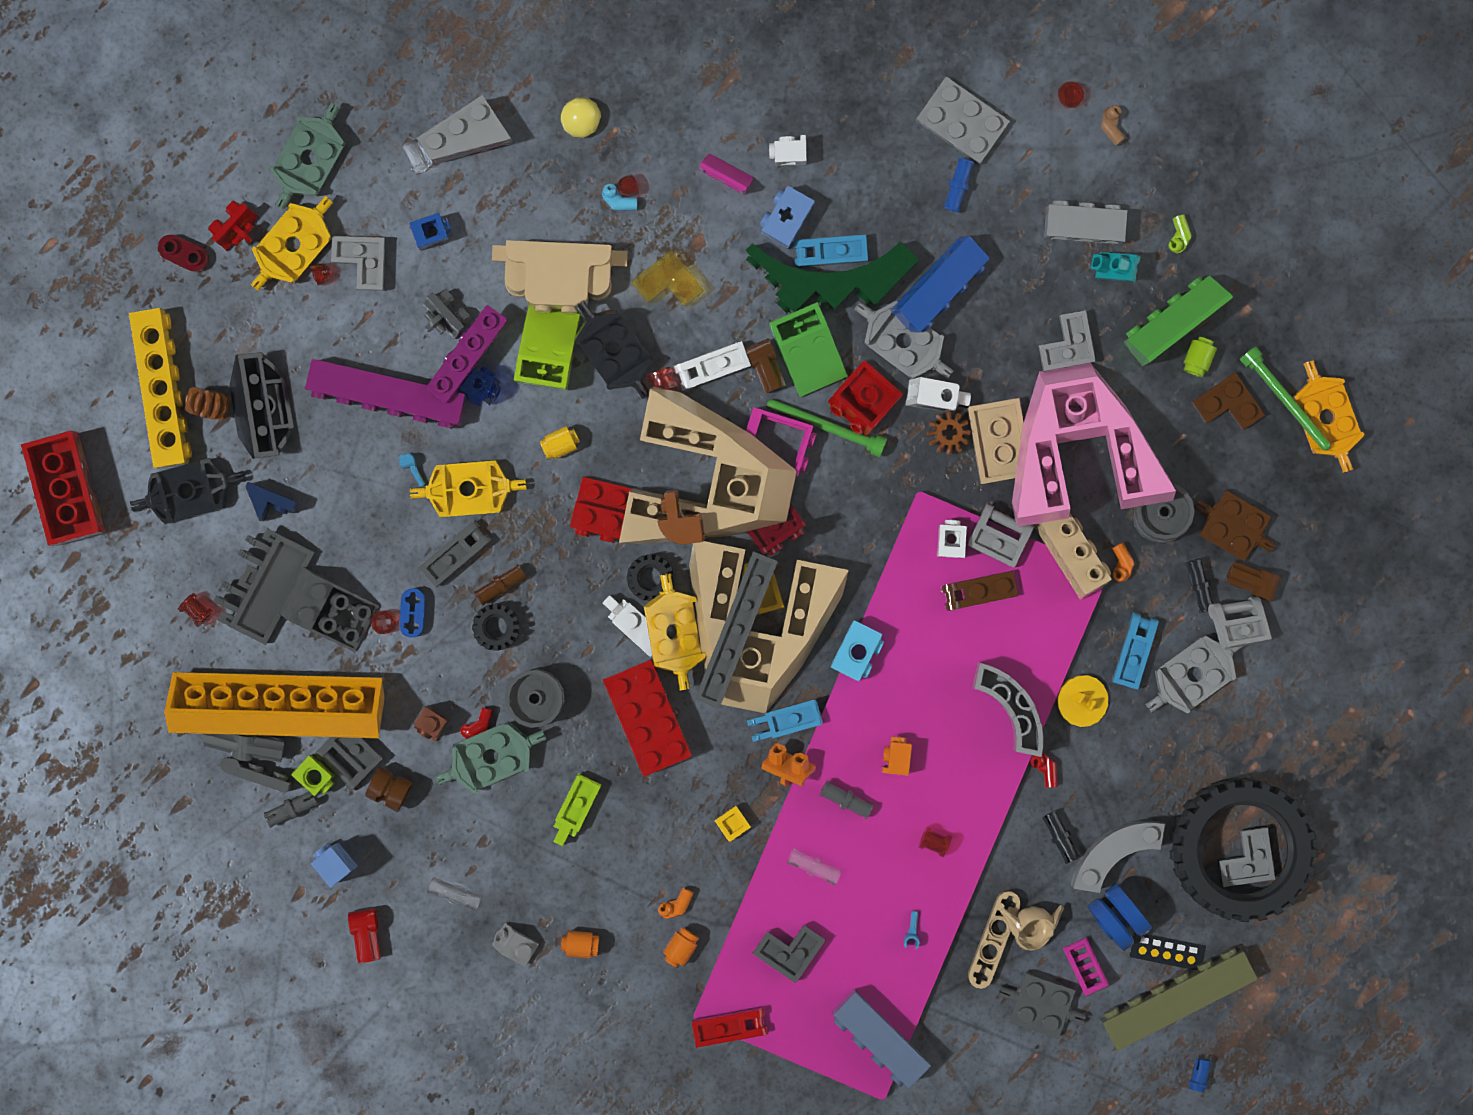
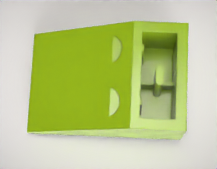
[514,306,580,391]

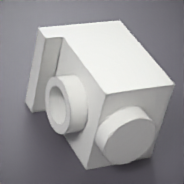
[769,135,806,166]
[937,520,967,558]

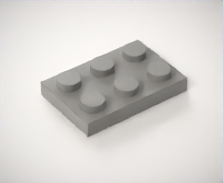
[916,77,1010,165]

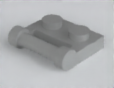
[967,503,1034,568]
[1208,596,1272,650]

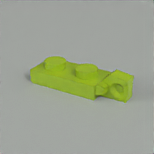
[553,773,602,846]

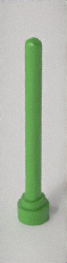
[1240,346,1330,451]
[767,399,887,458]

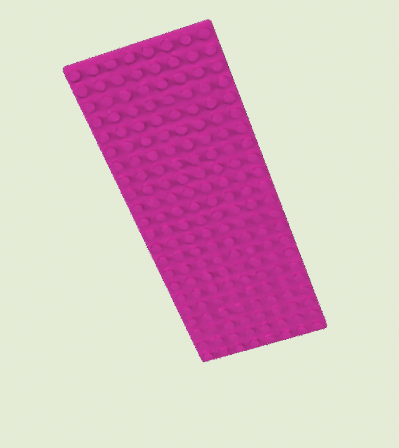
[694,492,1104,1100]

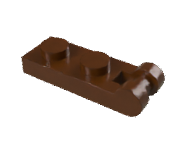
[941,571,1018,611]

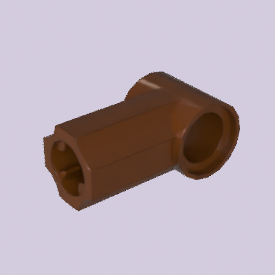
[745,338,786,394]
[1225,561,1282,602]

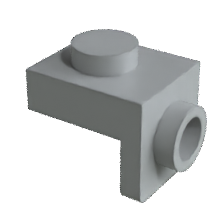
[492,923,539,966]

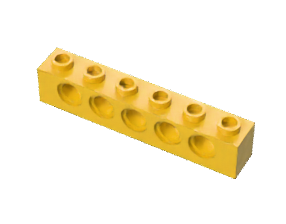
[129,308,192,469]

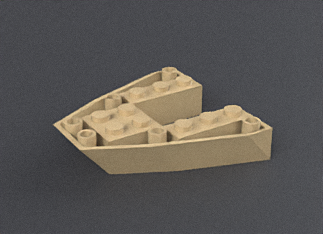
[619,386,797,544]
[689,541,849,713]

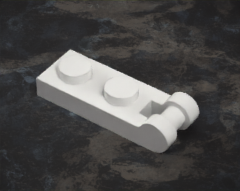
[674,341,751,391]

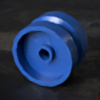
[1087,883,1152,952]

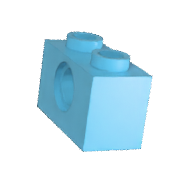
[830,620,884,681]

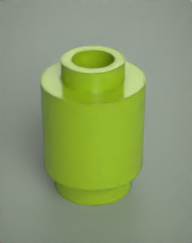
[1183,337,1217,377]

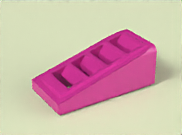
[1063,937,1109,997]

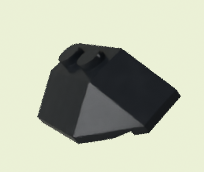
[229,352,294,459]

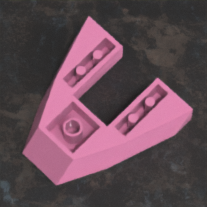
[1012,363,1176,527]

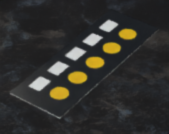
[1129,932,1206,970]

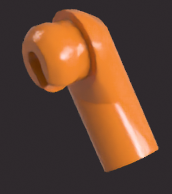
[1112,542,1134,582]
[658,887,694,919]

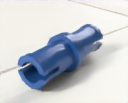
[943,158,974,213]

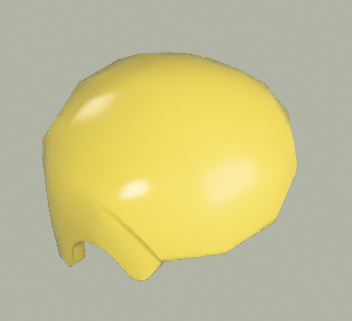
[560,97,601,138]

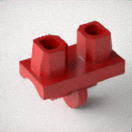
[208,201,258,251]

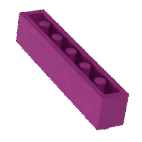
[305,359,467,429]

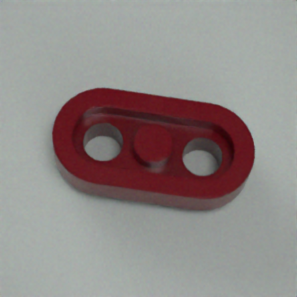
[158,234,209,273]

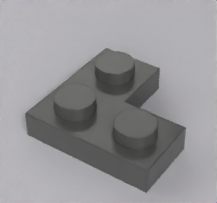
[752,924,825,983]

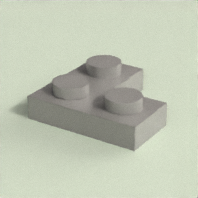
[331,236,386,291]
[1038,310,1096,372]
[1218,827,1275,887]

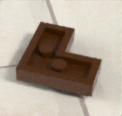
[1191,372,1265,430]

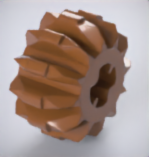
[185,387,231,420]
[926,411,971,455]

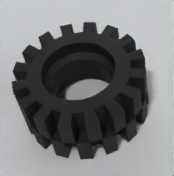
[627,554,674,601]
[472,604,520,651]

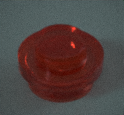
[1058,81,1084,108]

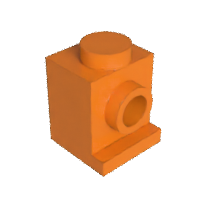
[881,736,912,776]

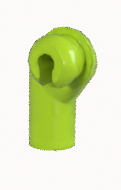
[1168,214,1192,253]

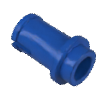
[1188,1058,1212,1093]

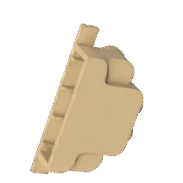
[492,240,628,314]

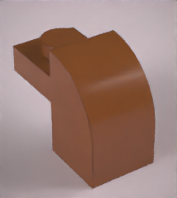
[657,489,705,544]

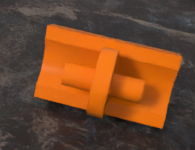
[762,743,816,787]

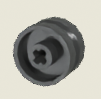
[1132,484,1195,544]
[505,669,565,728]

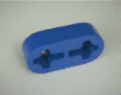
[400,588,426,638]

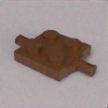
[1194,490,1276,562]

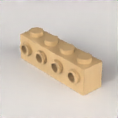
[1033,514,1112,600]

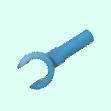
[399,453,426,487]
[903,911,920,950]

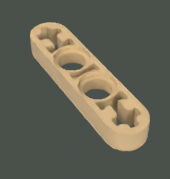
[968,890,1020,989]

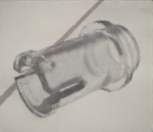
[402,139,430,175]

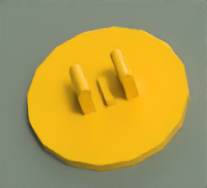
[1058,675,1108,727]

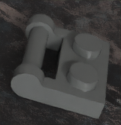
[313,737,384,792]

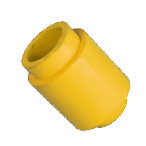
[539,426,580,460]

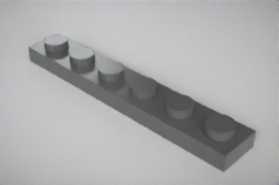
[695,551,778,709]

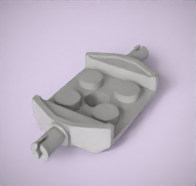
[854,301,954,379]
[1145,636,1243,714]

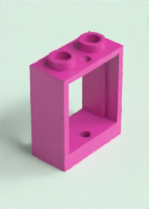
[746,407,816,477]

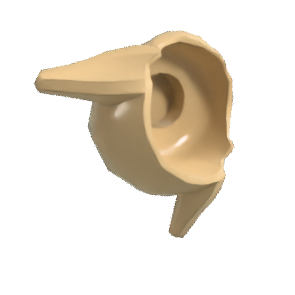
[1001,905,1064,951]

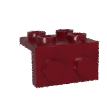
[747,503,807,556]

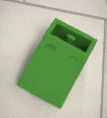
[769,302,848,397]

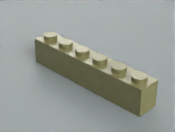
[1100,947,1258,1051]

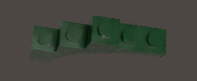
[745,242,919,314]

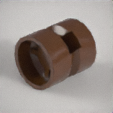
[365,766,413,812]

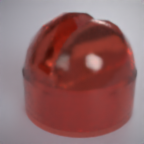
[618,174,639,197]
[310,264,332,286]

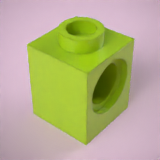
[291,754,335,796]

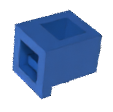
[409,213,452,251]

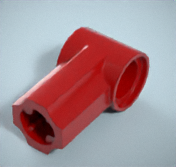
[348,908,381,963]

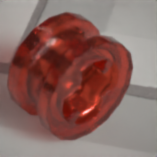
[371,611,396,634]

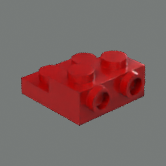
[827,360,903,436]
[570,477,632,543]

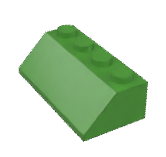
[1124,276,1233,367]

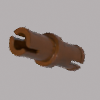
[474,564,527,606]

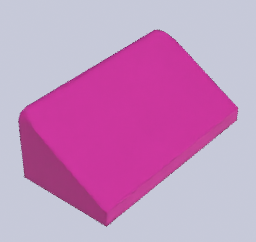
[700,154,753,195]

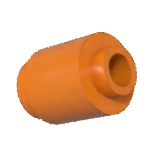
[663,927,699,968]
[561,930,599,959]

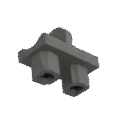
[423,289,470,339]

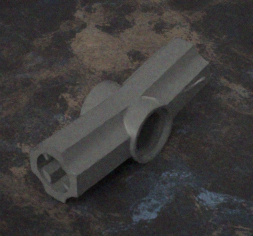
[203,734,285,762]

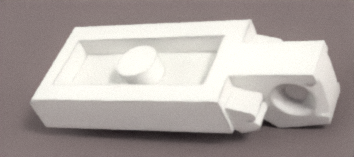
[603,595,652,657]

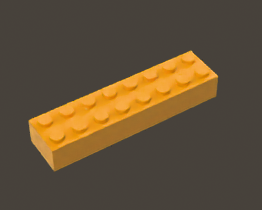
[164,672,384,738]

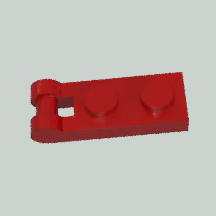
[691,1007,768,1048]

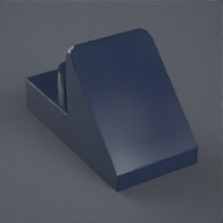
[245,482,300,522]

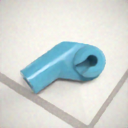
[602,184,637,211]

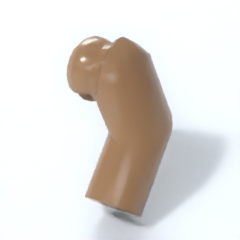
[1101,105,1125,146]

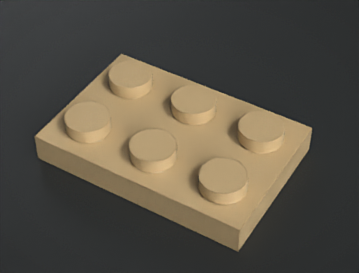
[967,398,1024,484]

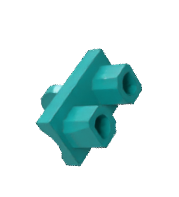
[1091,252,1141,282]

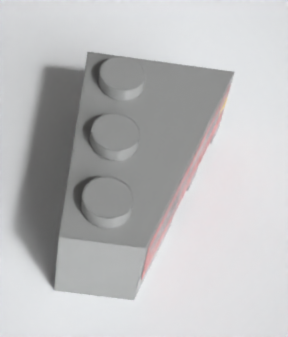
[417,95,514,165]

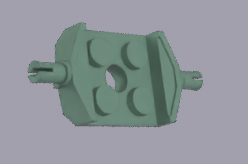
[269,103,345,210]
[435,721,547,794]

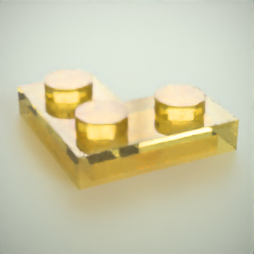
[631,250,704,307]

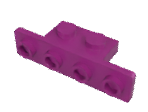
[426,305,508,404]

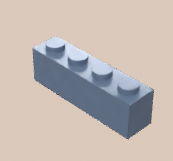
[832,989,931,1088]

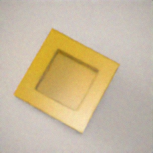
[714,805,751,842]

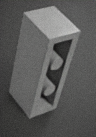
[1044,201,1127,245]

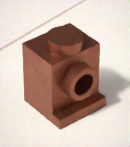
[414,705,450,742]

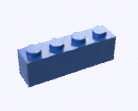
[890,236,990,333]

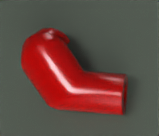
[460,707,494,739]
[1030,753,1058,788]

